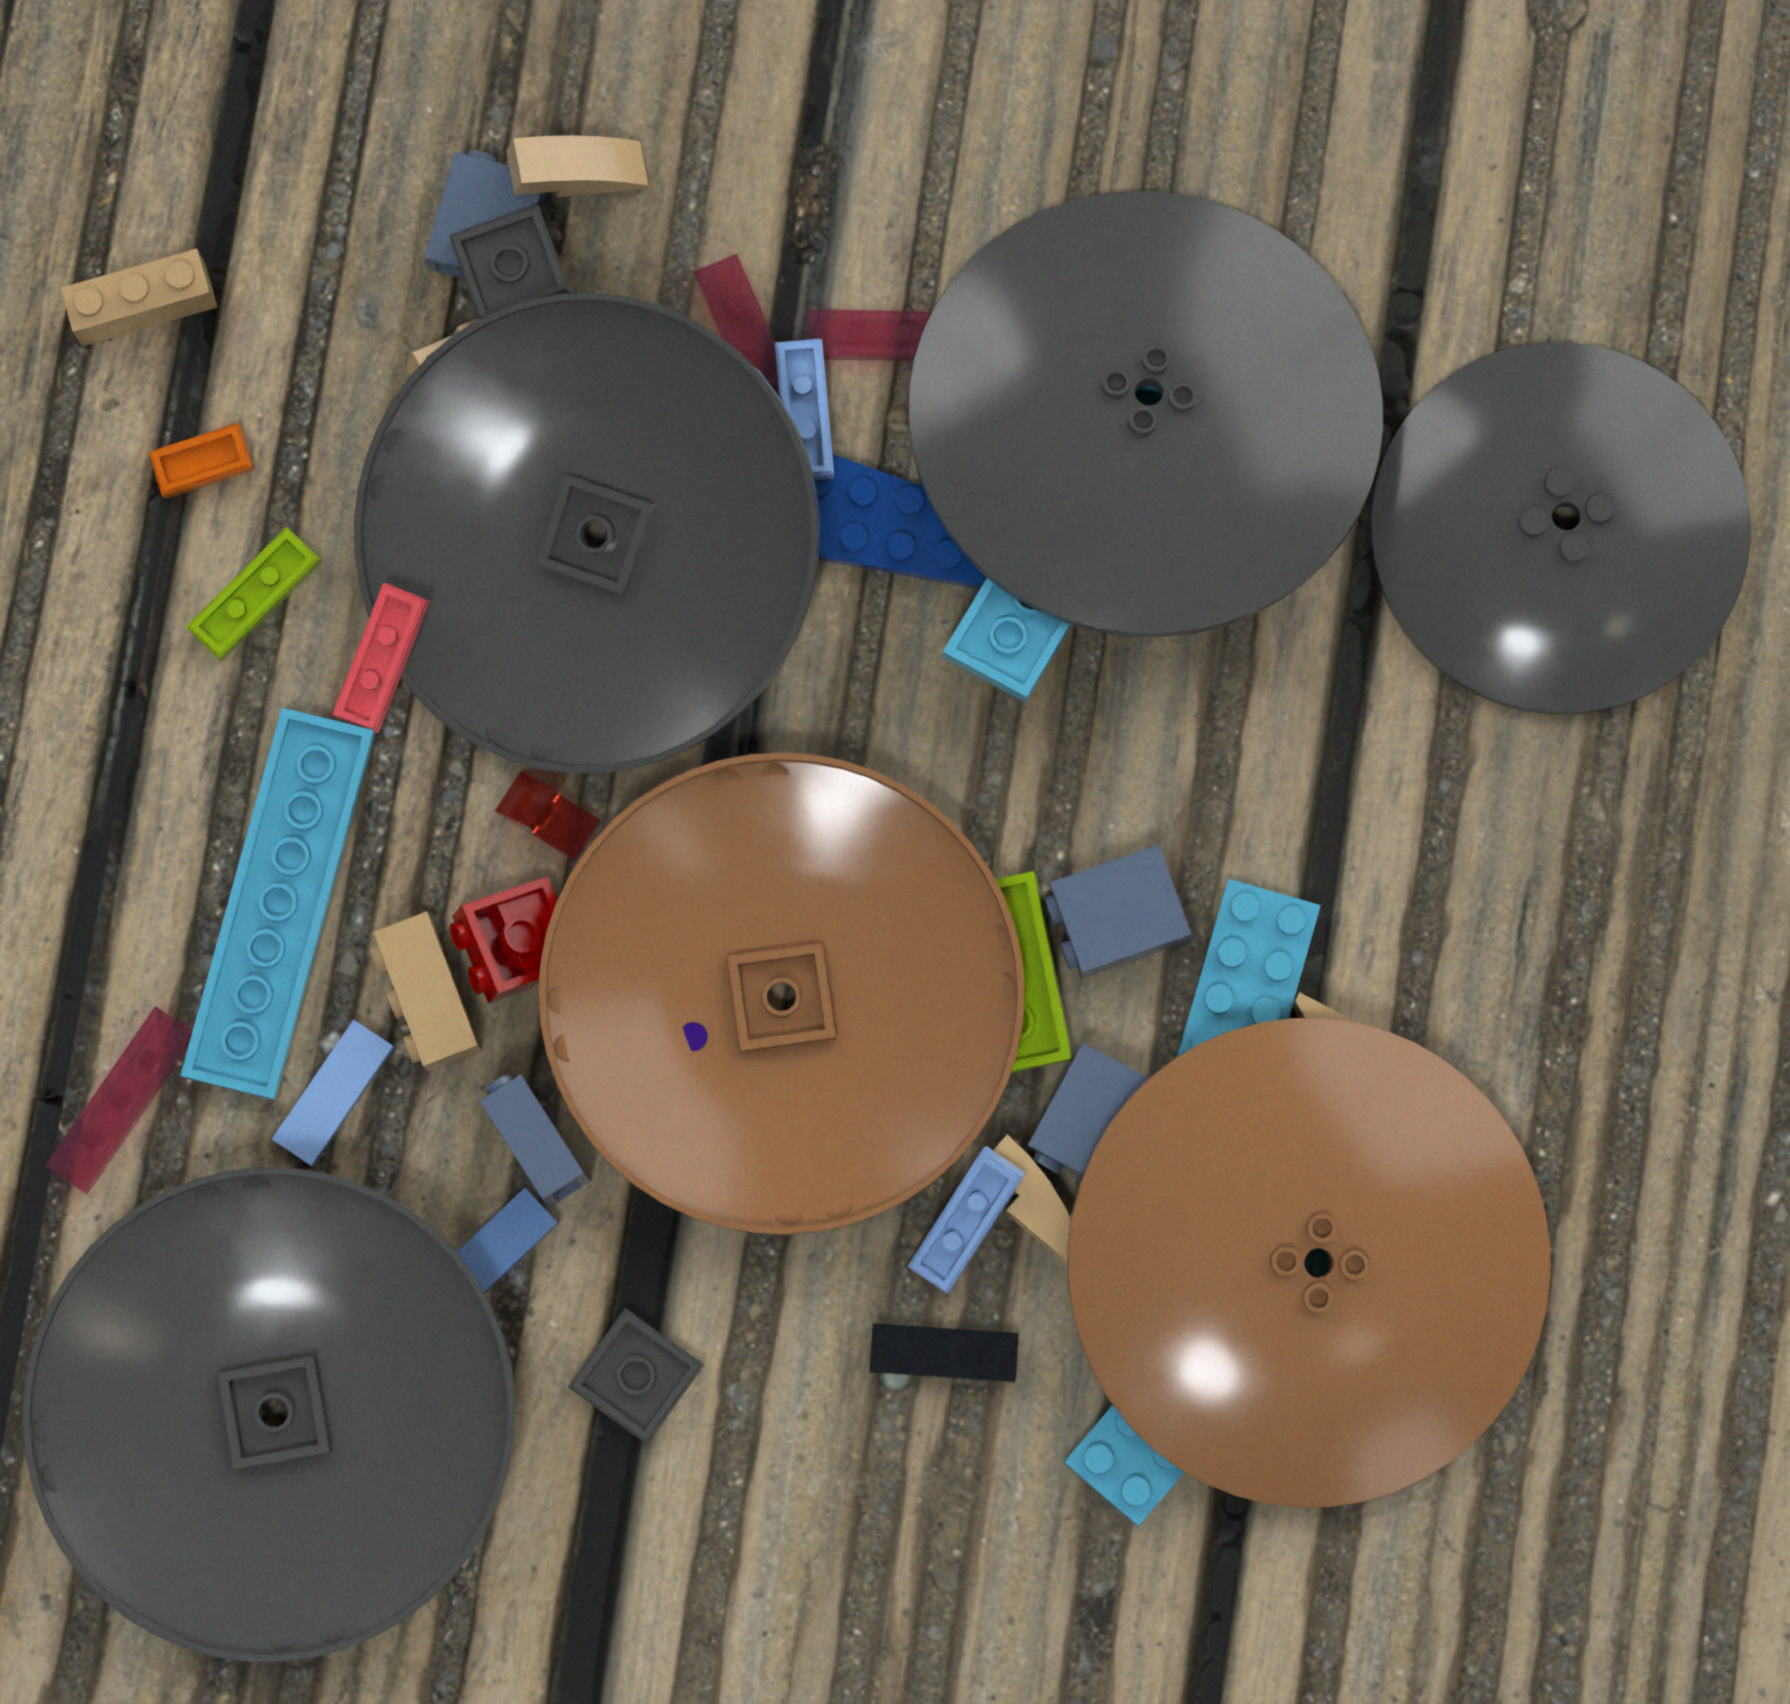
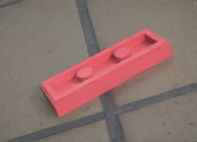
[332,583,430,733]

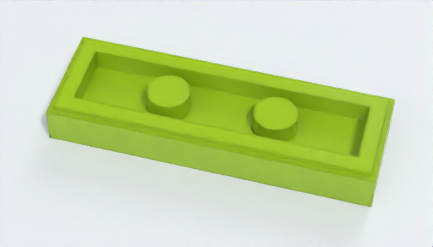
[186,527,322,662]

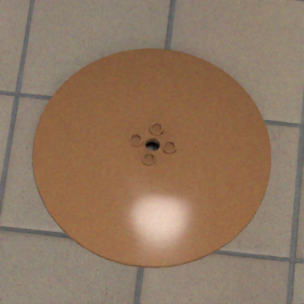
[538,752,1025,1235]
[1067,1018,1551,1508]

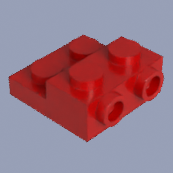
[449,876,557,1004]

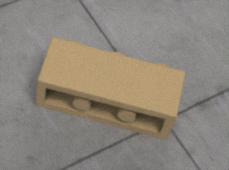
[60,248,218,347]
[370,911,482,1072]

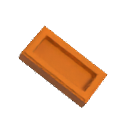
[148,423,254,499]

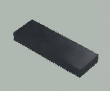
[869,1323,1018,1383]

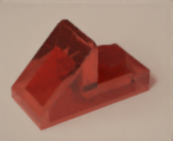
[495,771,601,862]

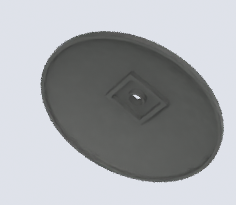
[1370,342,1751,715]

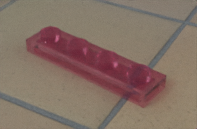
[45,1006,192,1194]

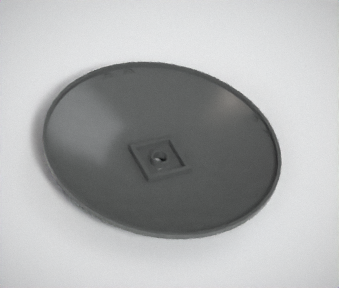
[908,191,1383,637]
[354,293,820,773]
[22,1167,516,1662]

